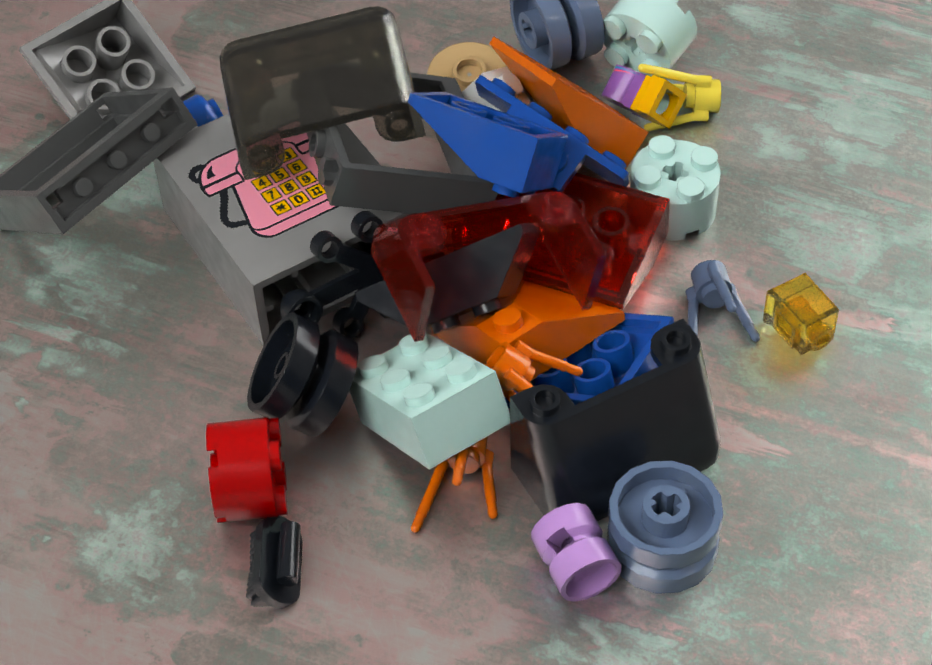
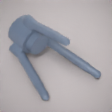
[685,260,760,342]

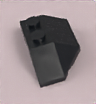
[355,223,541,334]

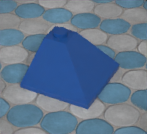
[505,313,674,408]

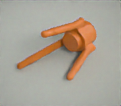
[485,340,583,402]
[411,436,498,533]

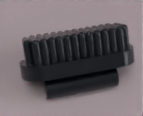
[246,516,303,609]

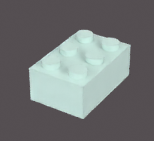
[350,331,510,470]

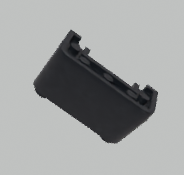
[510,319,720,521]

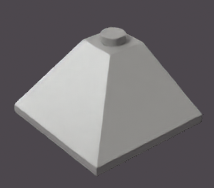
[19,0,196,120]

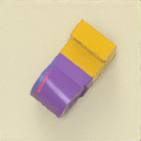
[601,65,687,129]

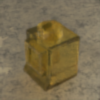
[763,273,839,355]

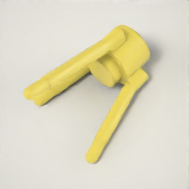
[638,64,721,132]

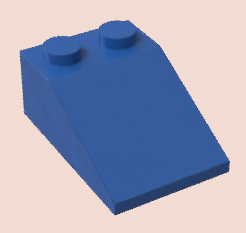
[408,92,569,198]

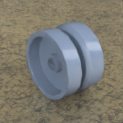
[510,0,605,70]
[607,461,723,594]

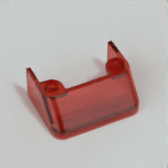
[371,191,607,342]

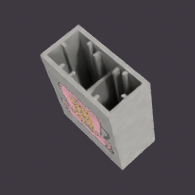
[153,85,419,345]

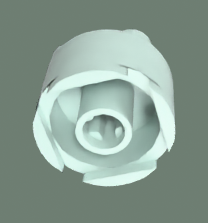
[603,0,697,78]
[629,135,721,241]

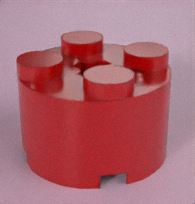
[206,417,288,523]

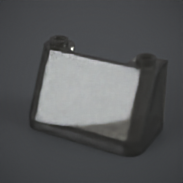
[219,6,426,180]

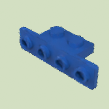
[475,75,629,195]

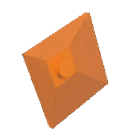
[489,36,649,170]
[431,260,626,381]

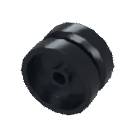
[247,312,359,437]

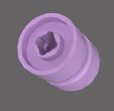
[531,503,622,602]

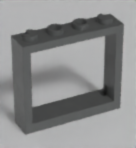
[292,59,498,221]
[0,87,198,234]

